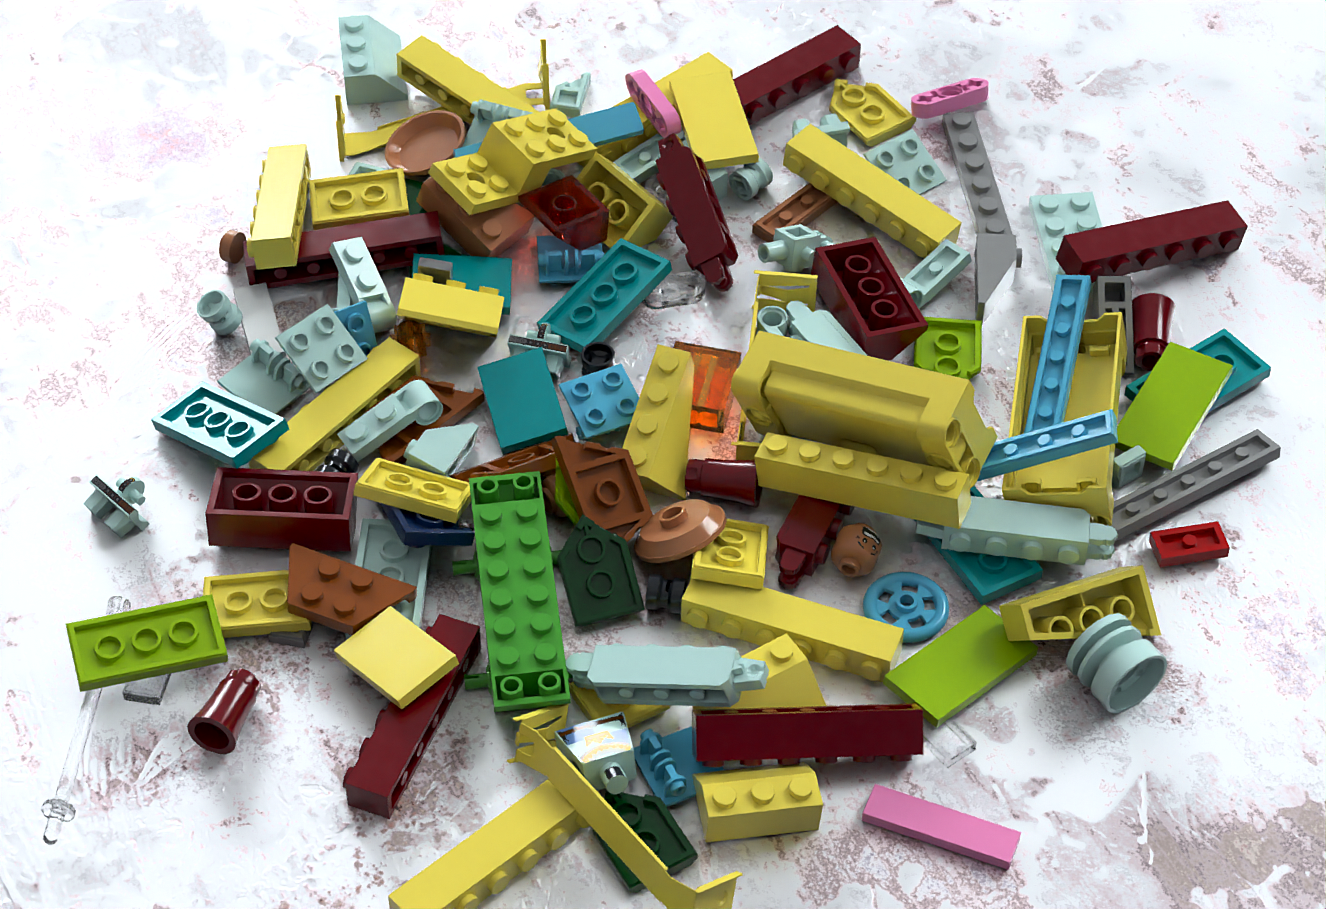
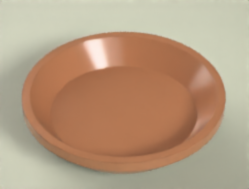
[385,110,466,176]
[634,499,727,563]

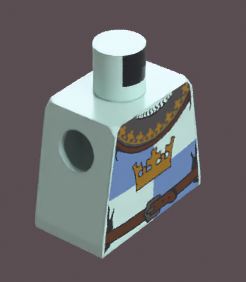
[555,711,637,794]

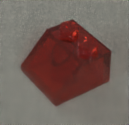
[518,175,610,251]

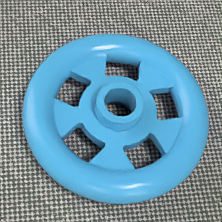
[863,572,949,643]

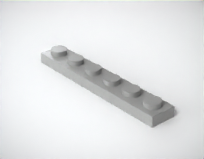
[942,111,1013,235]
[1112,429,1281,541]

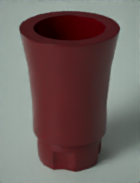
[1132,293,1176,372]
[685,458,763,508]
[187,668,261,754]

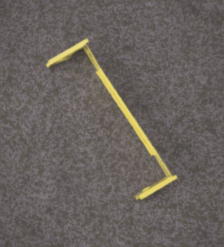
[335,39,550,162]
[731,270,818,460]
[507,704,743,909]

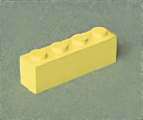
[622,344,695,501]
[999,565,1161,641]

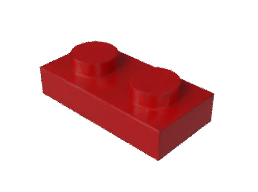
[1149,521,1230,568]

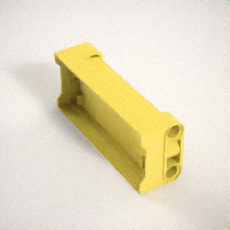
[1002,312,1127,526]
[731,331,998,488]

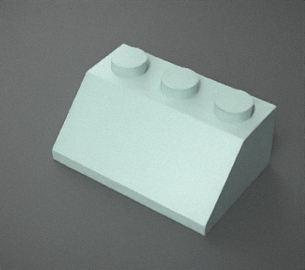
[338,15,408,105]

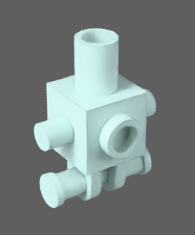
[758,224,836,272]

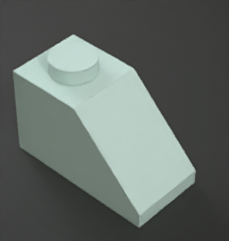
[403,423,479,477]

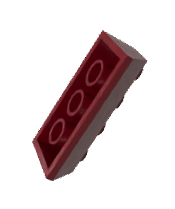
[811,237,928,361]
[205,467,358,552]

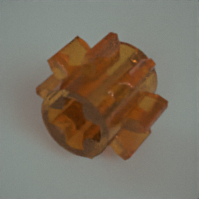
[389,320,432,358]

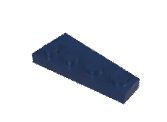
[368,467,475,548]

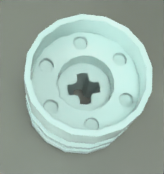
[1066,613,1167,714]

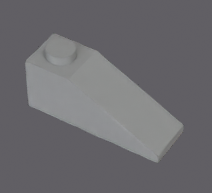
[974,233,1022,325]
[1093,276,1134,374]

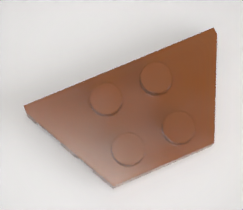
[365,375,485,464]
[449,433,575,483]
[550,436,653,542]
[287,543,417,635]

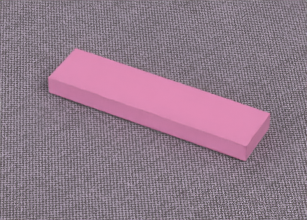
[862,784,1021,870]

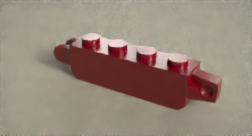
[655,133,739,292]
[775,445,855,590]

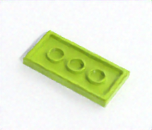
[1115,342,1233,471]
[65,594,228,692]
[883,605,1038,728]

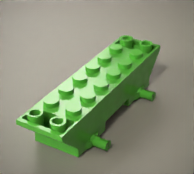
[452,471,573,713]

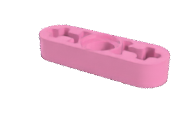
[625,69,681,138]
[911,78,989,119]

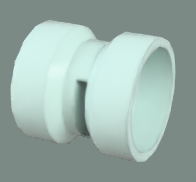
[729,158,773,200]
[196,289,243,335]

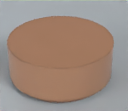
[219,230,247,264]

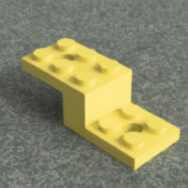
[428,108,597,215]

